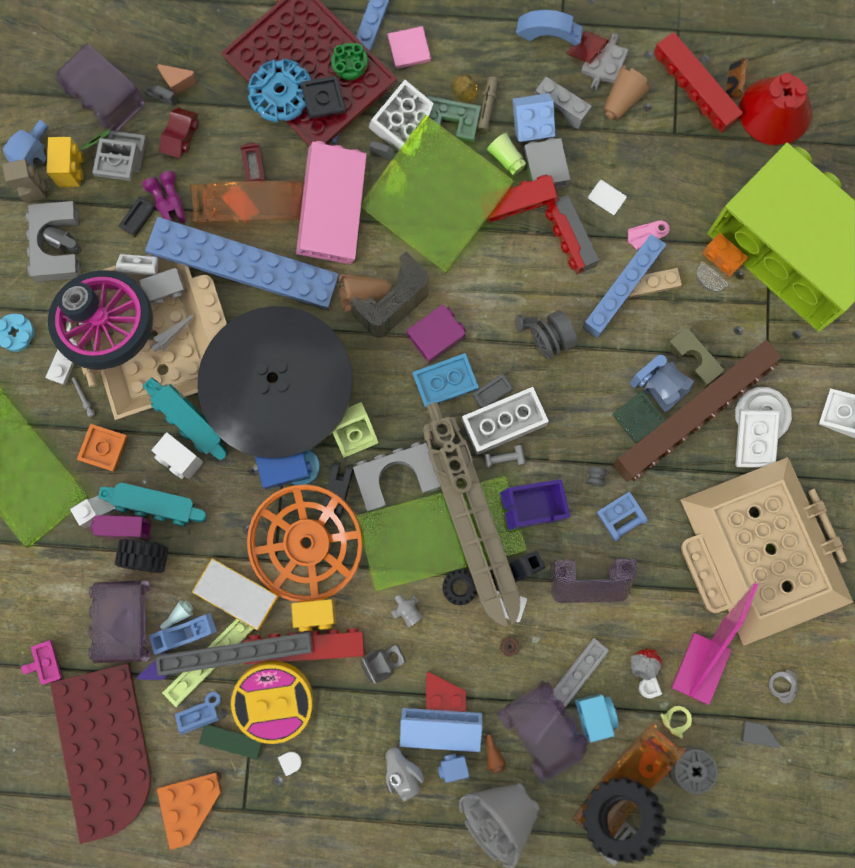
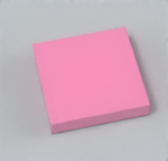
[388,26,431,69]

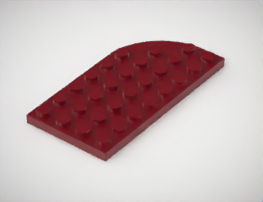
[50,663,152,844]

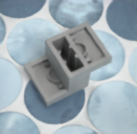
[92,131,147,181]

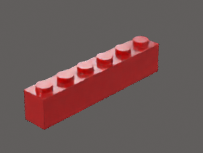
[653,32,743,133]
[243,628,365,664]

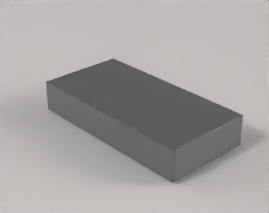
[472,373,514,408]

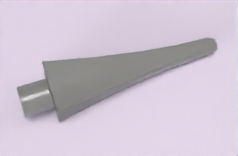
[150,315,194,352]

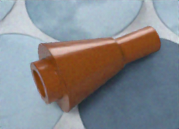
[484,734,507,774]

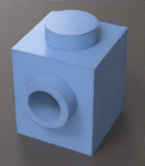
[438,753,469,783]

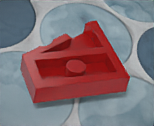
[426,672,466,712]

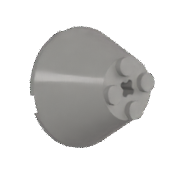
[459,783,540,868]

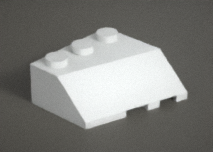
[368,80,433,157]

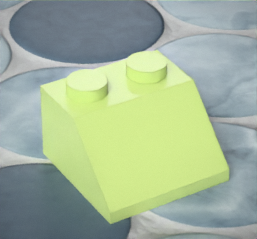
[333,402,379,458]

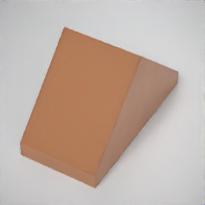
[157,64,197,95]

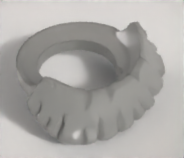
[769,669,798,704]

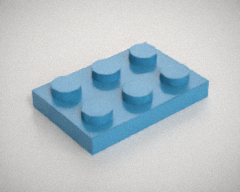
[412,353,479,409]

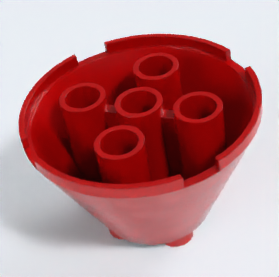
[739,73,812,146]

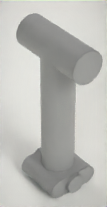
[484,445,526,468]

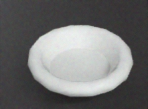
[735,387,792,438]

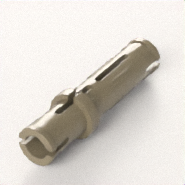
[477,77,499,133]

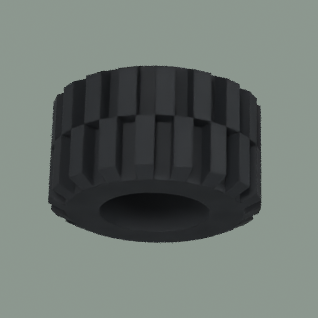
[115,539,169,573]

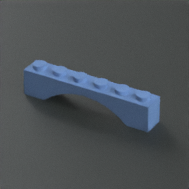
[582,234,666,338]

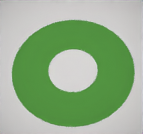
[80,129,111,150]

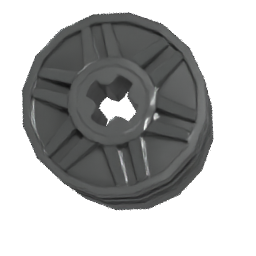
[530,310,578,360]
[668,746,718,794]

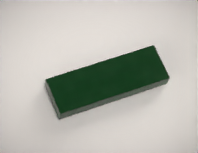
[199,724,262,760]

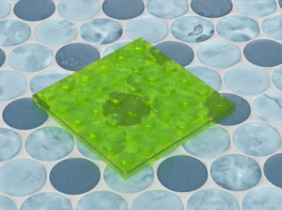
[361,114,515,273]

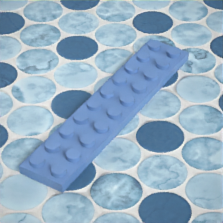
[145,217,339,310]

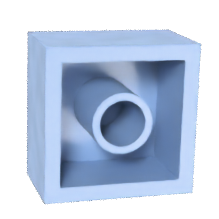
[513,93,555,142]

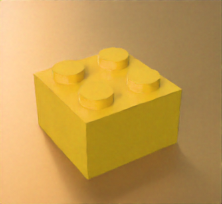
[47,137,84,187]
[291,599,337,632]

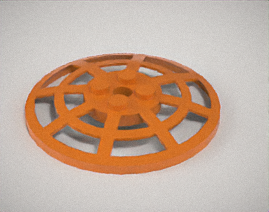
[247,484,363,602]

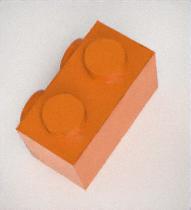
[703,233,748,277]

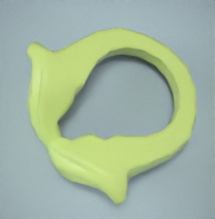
[661,706,692,739]

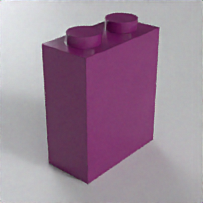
[406,304,466,364]
[91,515,151,540]

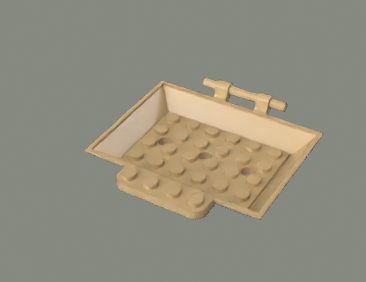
[70,254,227,420]
[681,457,853,646]

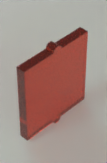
[566,31,609,64]

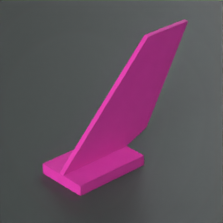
[671,582,759,705]

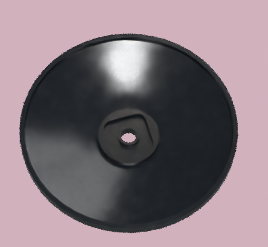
[197,306,353,459]

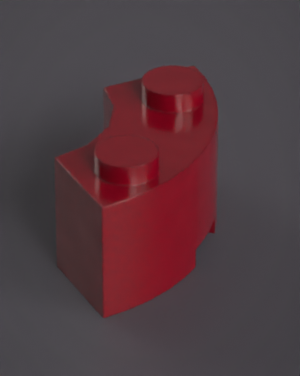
[159,107,199,158]

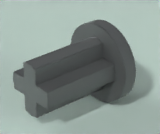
[515,315,538,332]

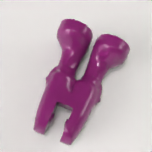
[142,171,186,224]

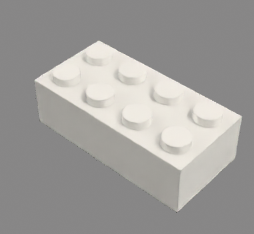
[462,387,549,455]

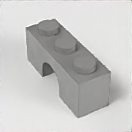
[535,77,592,129]

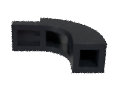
[473,550,546,591]

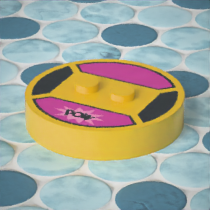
[231,660,313,744]

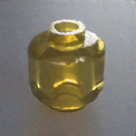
[451,74,478,102]

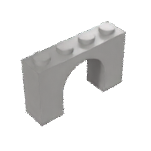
[26,201,81,282]
[353,442,441,513]

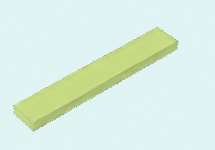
[163,619,254,707]

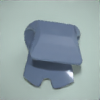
[644,362,694,412]

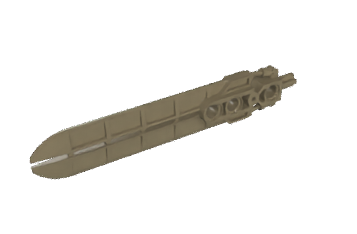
[422,402,520,627]

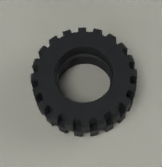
[582,777,667,863]

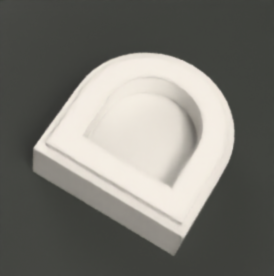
[638,676,662,698]
[278,751,302,776]

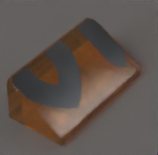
[726,58,748,100]

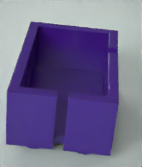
[500,479,571,531]

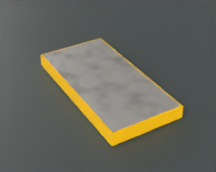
[192,558,279,631]

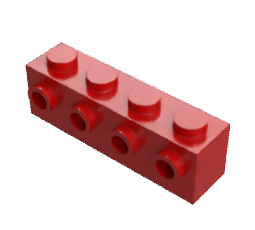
[479,174,560,223]

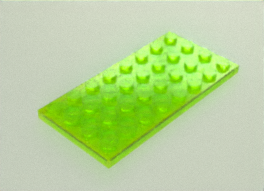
[0,389,89,548]
[356,476,527,592]

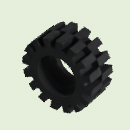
[442,569,477,605]

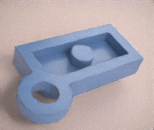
[175,692,221,735]

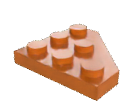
[157,772,221,850]

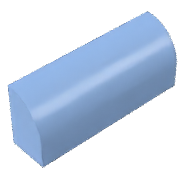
[400,708,482,752]

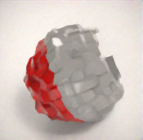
[630,649,662,680]

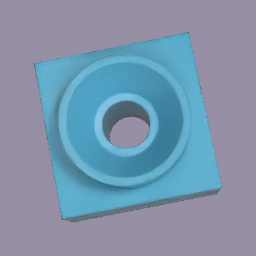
[575,693,619,742]

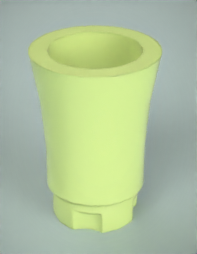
[487,133,527,176]

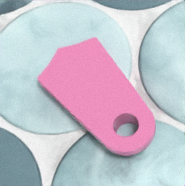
[628,220,670,250]

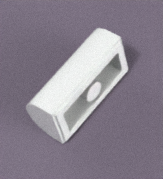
[116,254,159,276]

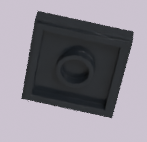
[300,76,346,119]

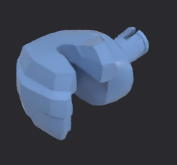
[3,120,49,170]

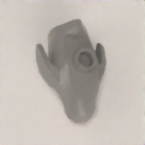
[386,747,424,801]

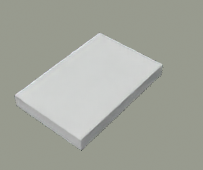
[735,409,780,467]

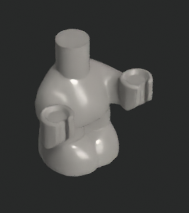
[391,594,423,627]

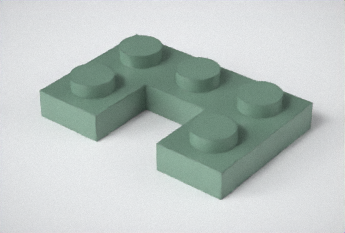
[423,96,481,143]

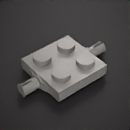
[581,33,628,91]

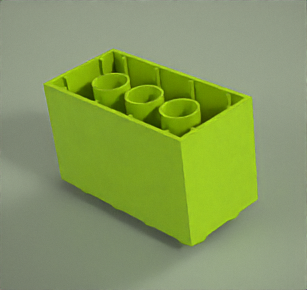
[707,143,855,332]

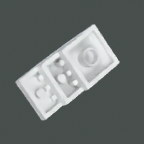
[819,388,855,438]

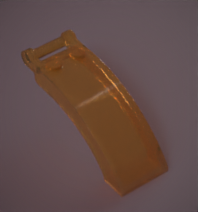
[190,181,304,223]
[572,723,685,837]

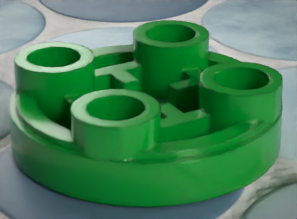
[331,43,368,80]

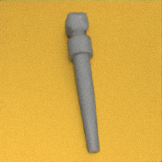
[72,377,95,417]

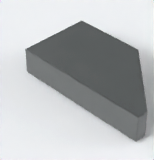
[145,86,177,106]
[369,141,404,164]
[741,721,780,748]

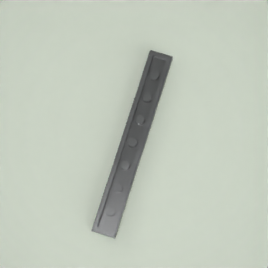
[155,632,314,676]

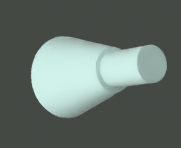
[160,600,193,630]

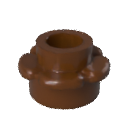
[500,637,519,657]

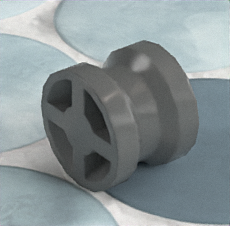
[586,467,607,487]

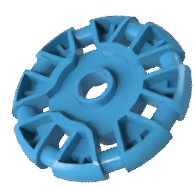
[248,59,312,122]

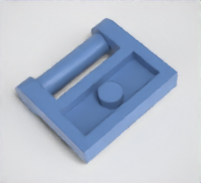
[629,355,667,389]
[596,491,648,542]

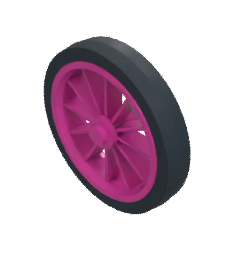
[48,270,153,370]

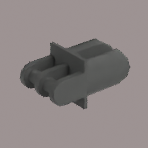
[44,227,81,254]

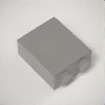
[523,138,570,189]

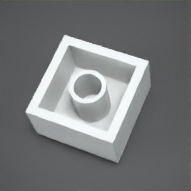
[151,432,204,480]

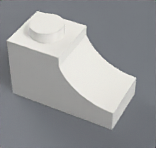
[70,496,115,528]

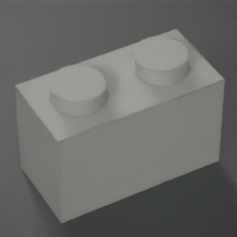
[140,268,187,305]

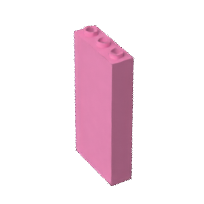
[296,141,366,264]

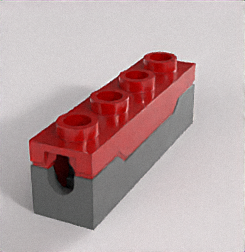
[545,195,599,275]

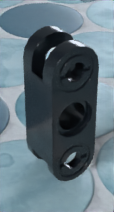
[321,460,354,520]

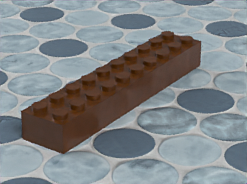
[612,340,782,482]

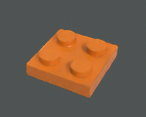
[77,424,128,472]

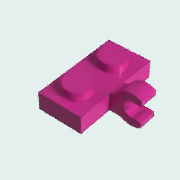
[21,640,63,685]

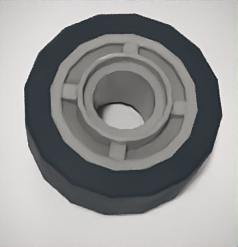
[58,282,99,321]

